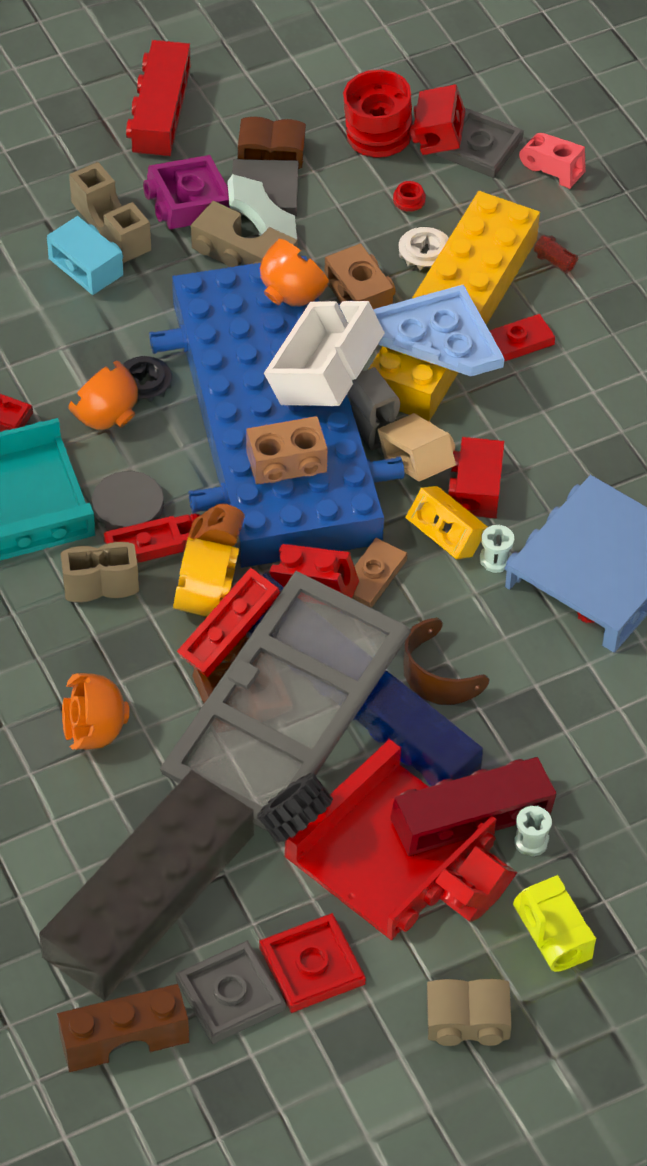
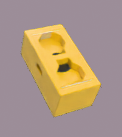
[405,486,488,559]

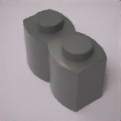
[348,367,400,451]

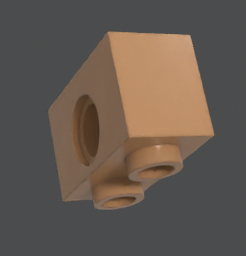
[325,243,396,309]

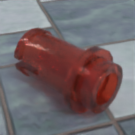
[534,235,578,274]

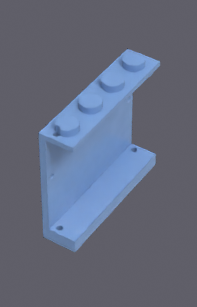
[505,475,647,653]

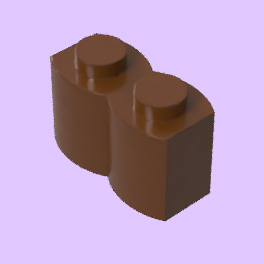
[238,117,306,169]

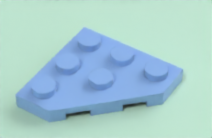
[373,285,504,376]

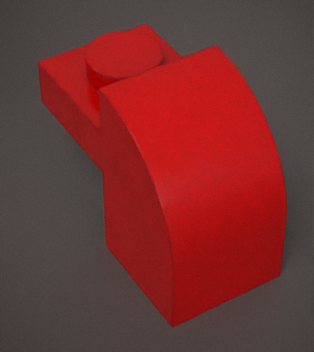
[435,846,518,922]

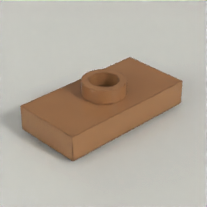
[352,538,407,608]

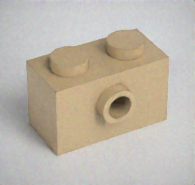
[378,413,456,482]

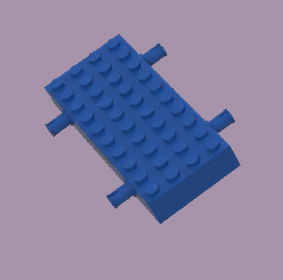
[149,256,405,568]

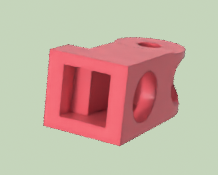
[519,133,586,189]

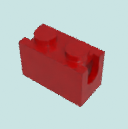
[410,84,465,155]
[448,437,505,519]
[269,544,359,607]

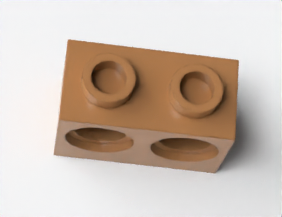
[246,416,328,485]

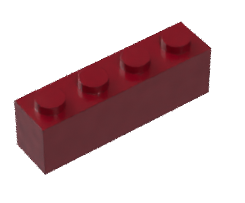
[390,757,557,856]

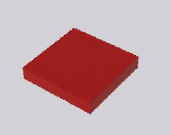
[259,913,366,1013]

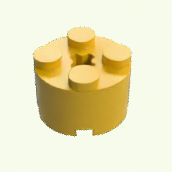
[173,538,239,616]

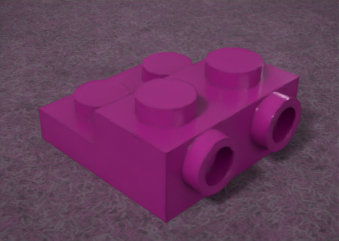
[143,155,232,229]

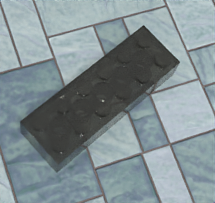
[39,770,254,1001]

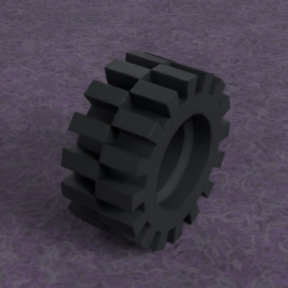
[257,773,333,843]

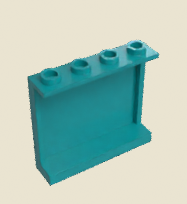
[0,418,96,560]

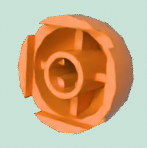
[260,238,329,307]
[68,361,138,430]
[62,673,129,750]

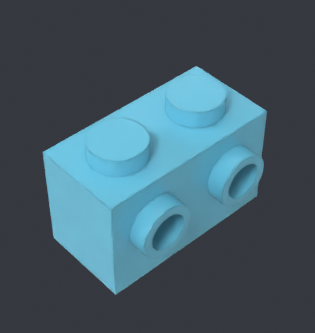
[47,216,123,295]

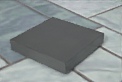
[436,108,524,178]
[232,159,298,216]
[175,940,285,1045]

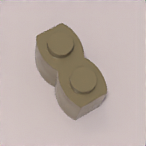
[61,542,139,602]
[427,979,511,1046]

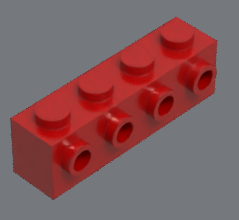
[126,40,191,156]

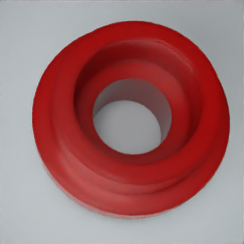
[393,181,426,212]

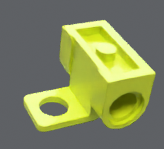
[513,875,596,972]

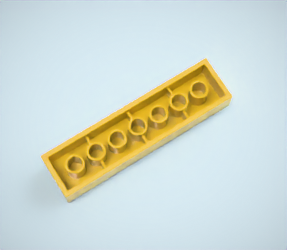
[368,191,540,421]

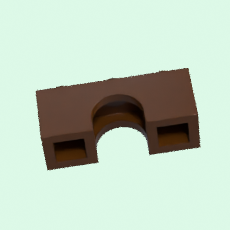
[57,984,190,1072]

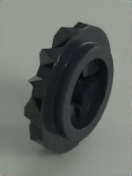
[123,356,172,403]

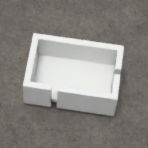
[264,301,385,406]

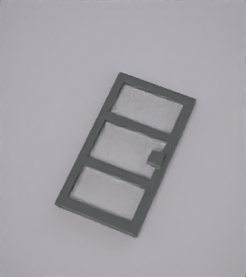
[160,571,411,831]

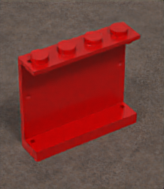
[285,739,496,940]

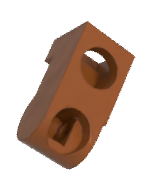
[185,504,245,548]

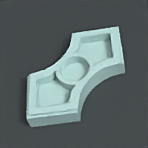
[227,174,297,239]

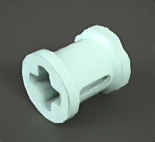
[480,525,515,573]
[514,806,552,857]

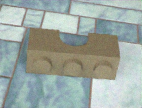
[69,162,151,263]
[191,201,298,267]

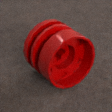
[343,69,413,158]

